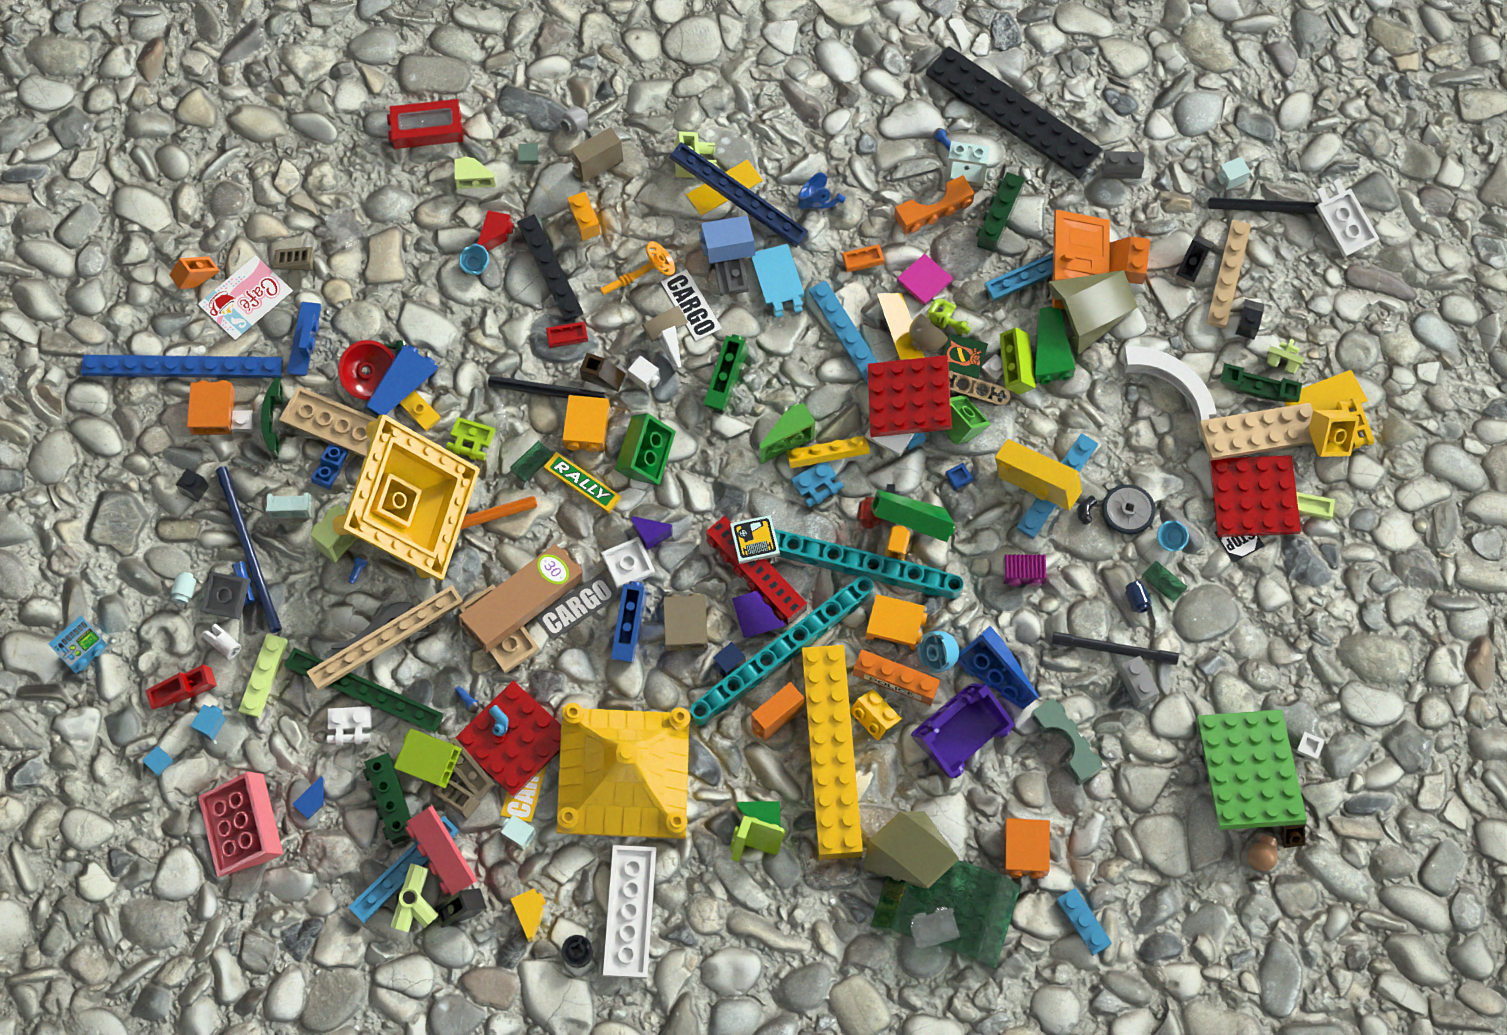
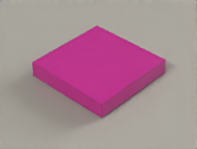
[897,253,953,306]

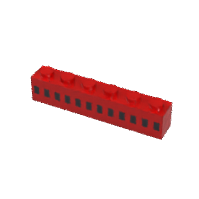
[706,516,807,625]

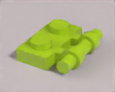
[446,417,496,461]

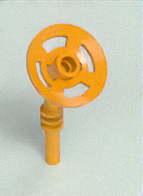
[600,241,675,295]

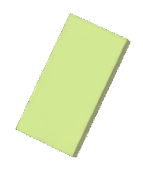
[1296,492,1335,520]

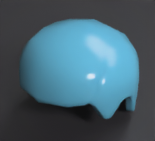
[459,244,489,275]
[1157,521,1189,552]

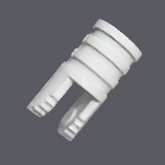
[201,624,241,660]

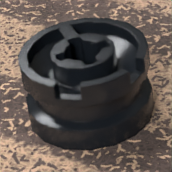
[561,935,593,968]

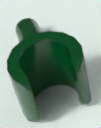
[383,340,407,353]

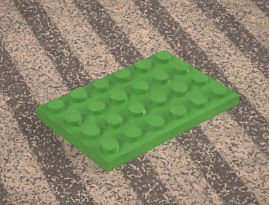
[1197,710,1307,830]

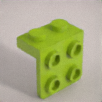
[729,816,785,862]

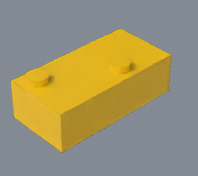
[995,439,1082,511]

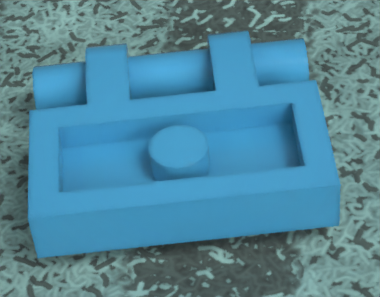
[791,462,844,507]

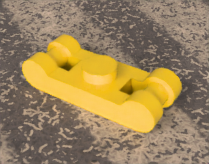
[1337,397,1374,449]

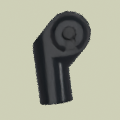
[1077,495,1097,525]

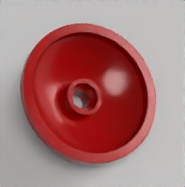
[338,340,395,400]

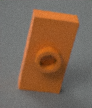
[841,244,885,273]

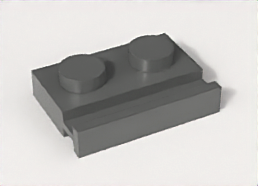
[714,258,749,296]

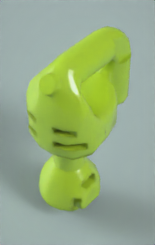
[927,298,971,336]

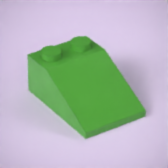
[759,402,815,465]

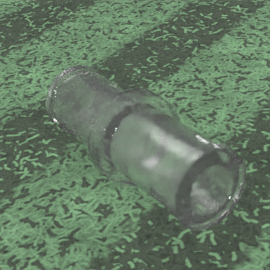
[492,395,510,436]

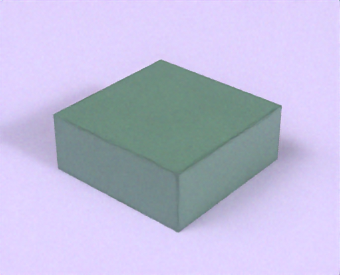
[518,143,538,165]

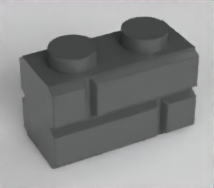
[1102,151,1144,179]

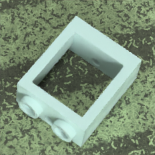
[945,141,990,187]

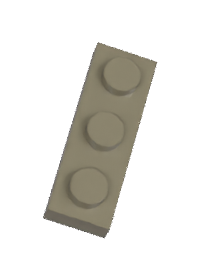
[448,737,496,799]

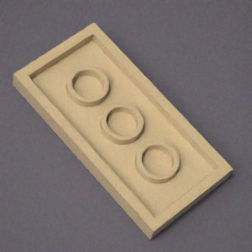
[459,584,540,674]

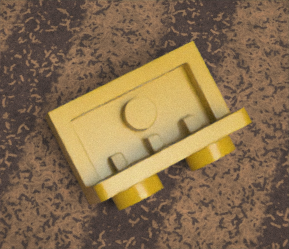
[850,689,902,740]

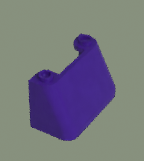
[911,683,1015,779]

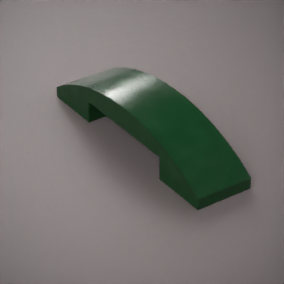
[1220,363,1302,402]
[261,378,283,460]

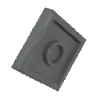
[200,571,250,620]

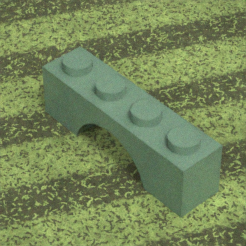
[1030,697,1102,786]

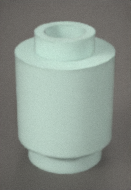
[171,572,196,604]

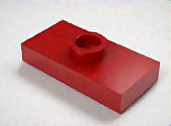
[546,321,589,348]

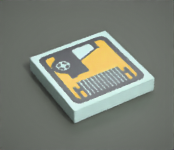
[730,515,780,564]

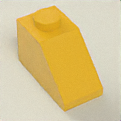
[511,888,546,943]

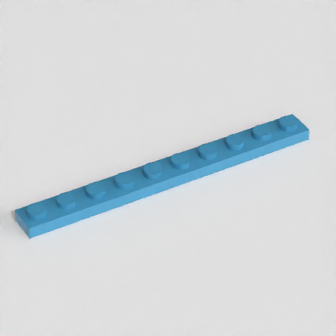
[809,280,926,450]

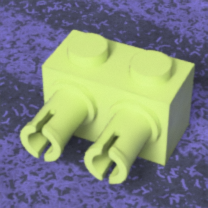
[674,132,717,178]

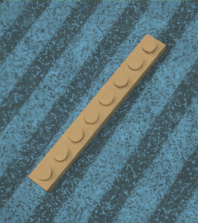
[307,585,464,691]

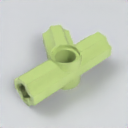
[390,863,439,932]

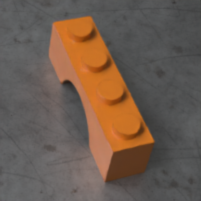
[894,175,975,235]

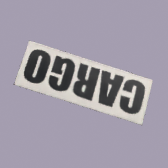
[661,269,722,341]

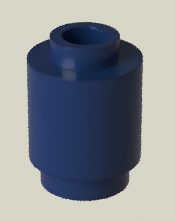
[1125,581,1152,613]

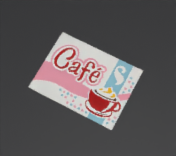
[198,255,293,340]

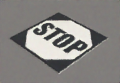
[1214,531,1265,562]

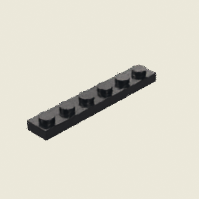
[517,214,584,322]

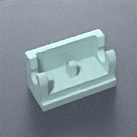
[266,493,312,519]

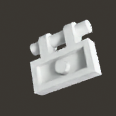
[327,707,372,746]

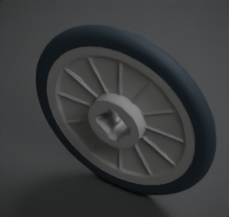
[1102,484,1156,534]

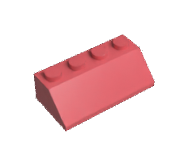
[405,806,477,897]

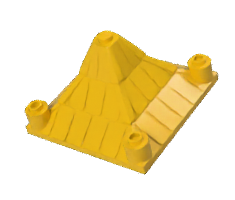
[333,414,480,581]
[556,703,690,839]

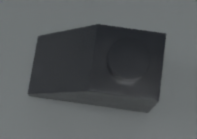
[1176,235,1214,283]
[1235,299,1264,339]
[435,888,487,928]

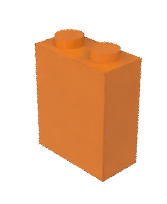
[187,380,235,435]
[751,682,804,741]
[1004,818,1050,879]

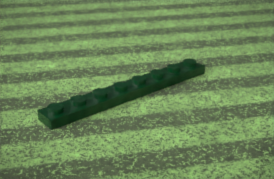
[284,648,444,734]

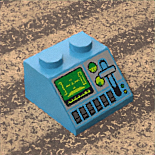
[48,616,108,674]

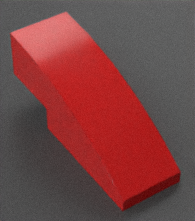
[145,664,217,710]

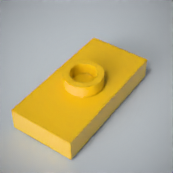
[399,390,441,432]

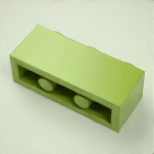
[999,327,1036,395]

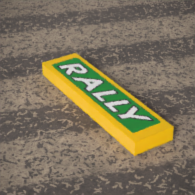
[544,452,621,514]

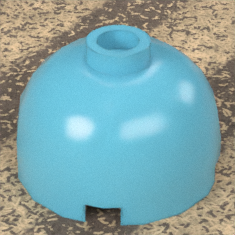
[918,631,959,674]

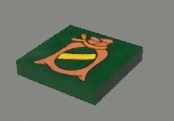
[943,333,988,379]

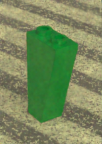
[1034,306,1076,384]
[704,334,749,413]
[870,489,955,542]

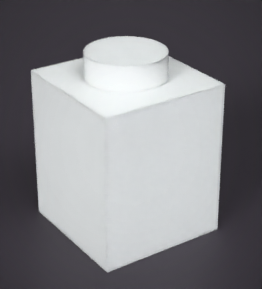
[628,356,660,391]

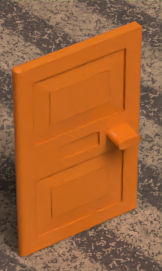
[1052,210,1110,310]

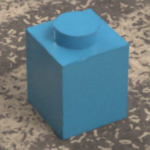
[190,704,226,741]

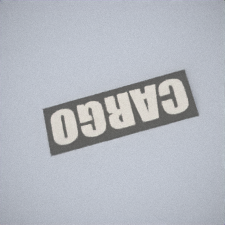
[536,573,618,640]

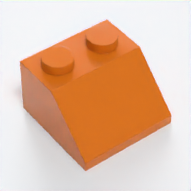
[1109,236,1150,285]

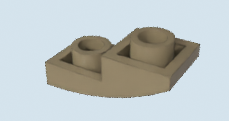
[642,305,688,342]

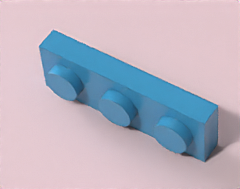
[1056,888,1112,956]

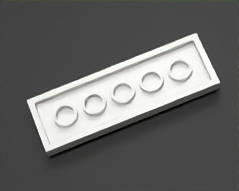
[603,845,656,979]

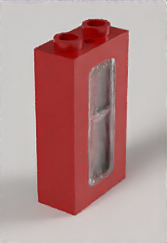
[387,99,464,149]

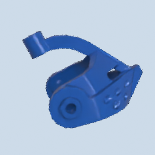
[798,172,846,210]

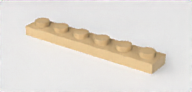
[1206,220,1251,329]

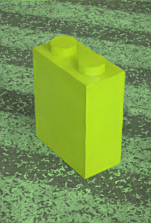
[394,728,462,788]

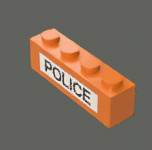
[853,649,940,706]

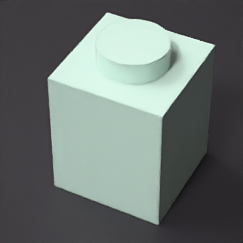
[1217,157,1251,190]
[501,815,536,851]

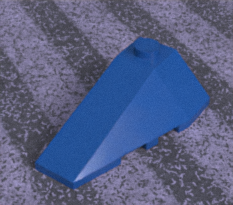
[957,626,1039,709]

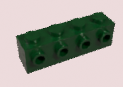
[976,172,1025,253]
[363,753,411,845]

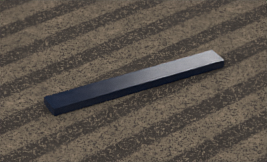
[669,142,808,248]

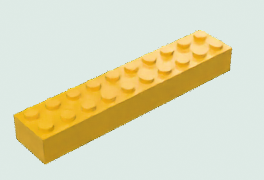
[802,645,863,860]

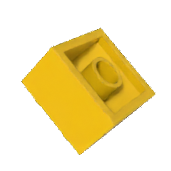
[1309,410,1360,457]

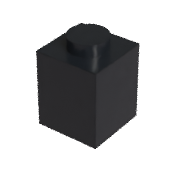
[175,468,209,503]

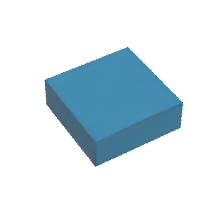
[142,746,174,776]

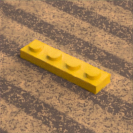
[786,436,870,468]

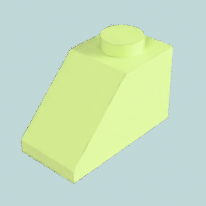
[455,157,496,189]

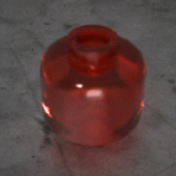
[856,497,883,529]

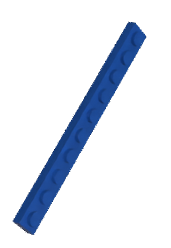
[81,355,283,379]

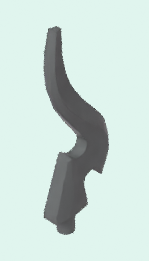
[331,602,439,650]

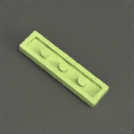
[238,634,288,719]

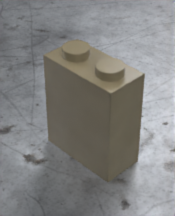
[570,127,623,182]
[664,593,708,651]

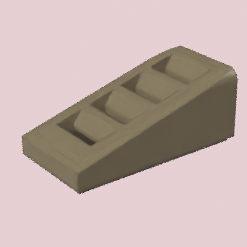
[273,247,315,271]
[432,779,480,819]

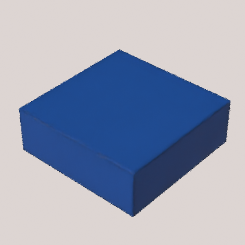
[945,463,973,490]

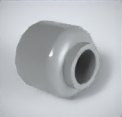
[560,106,588,135]

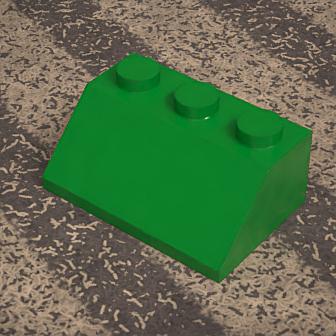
[615,413,676,486]

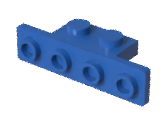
[287,302,322,376]

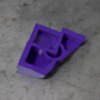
[732,591,785,638]

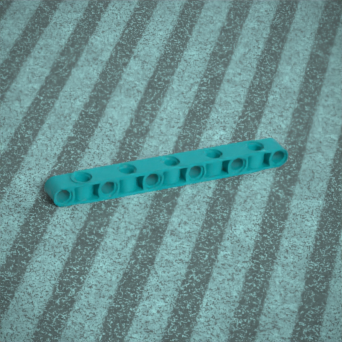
[774,529,964,599]
[690,576,873,725]

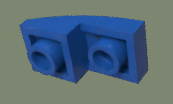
[311,444,348,490]

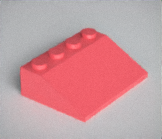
[198,772,283,877]

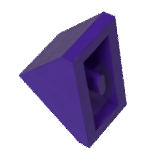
[631,516,673,550]

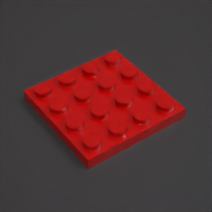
[867,355,952,438]
[1209,455,1301,537]
[455,680,561,798]

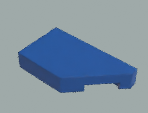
[293,776,325,820]

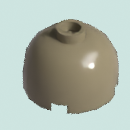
[909,313,948,352]

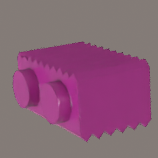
[1003,554,1047,587]

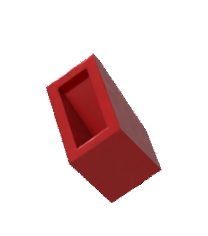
[477,210,514,252]

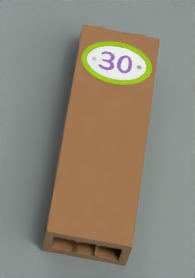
[459,543,583,653]

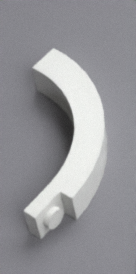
[1123,346,1217,442]

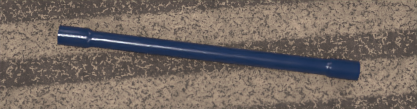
[215,466,282,633]

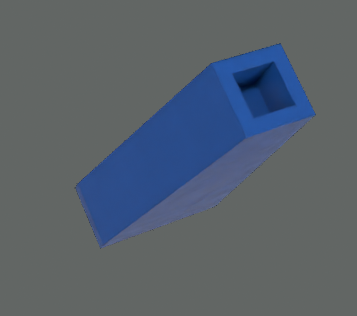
[364,345,438,416]
[611,581,648,663]

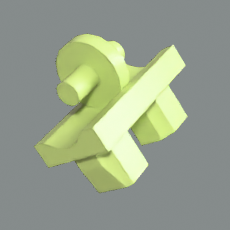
[1267,339,1305,374]

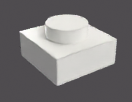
[981,354,1004,383]
[231,410,254,432]
[1296,732,1325,761]

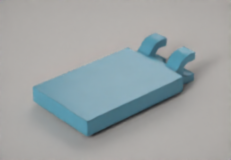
[750,244,804,318]

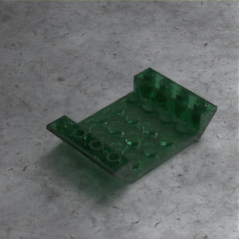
[870,860,1021,970]

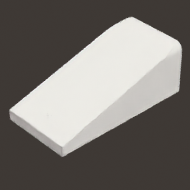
[658,326,681,371]

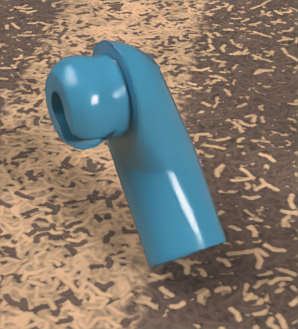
[489,705,509,736]

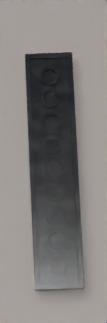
[926,46,1103,179]

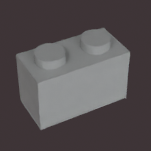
[1118,656,1160,708]

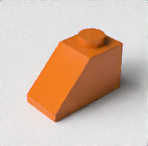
[169,256,220,289]

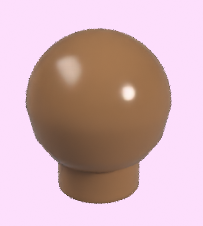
[1247,835,1278,872]

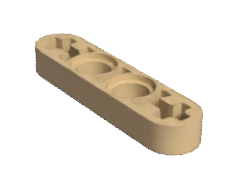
[949,371,1010,405]

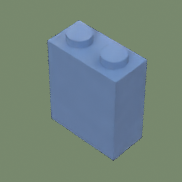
[699,215,756,264]

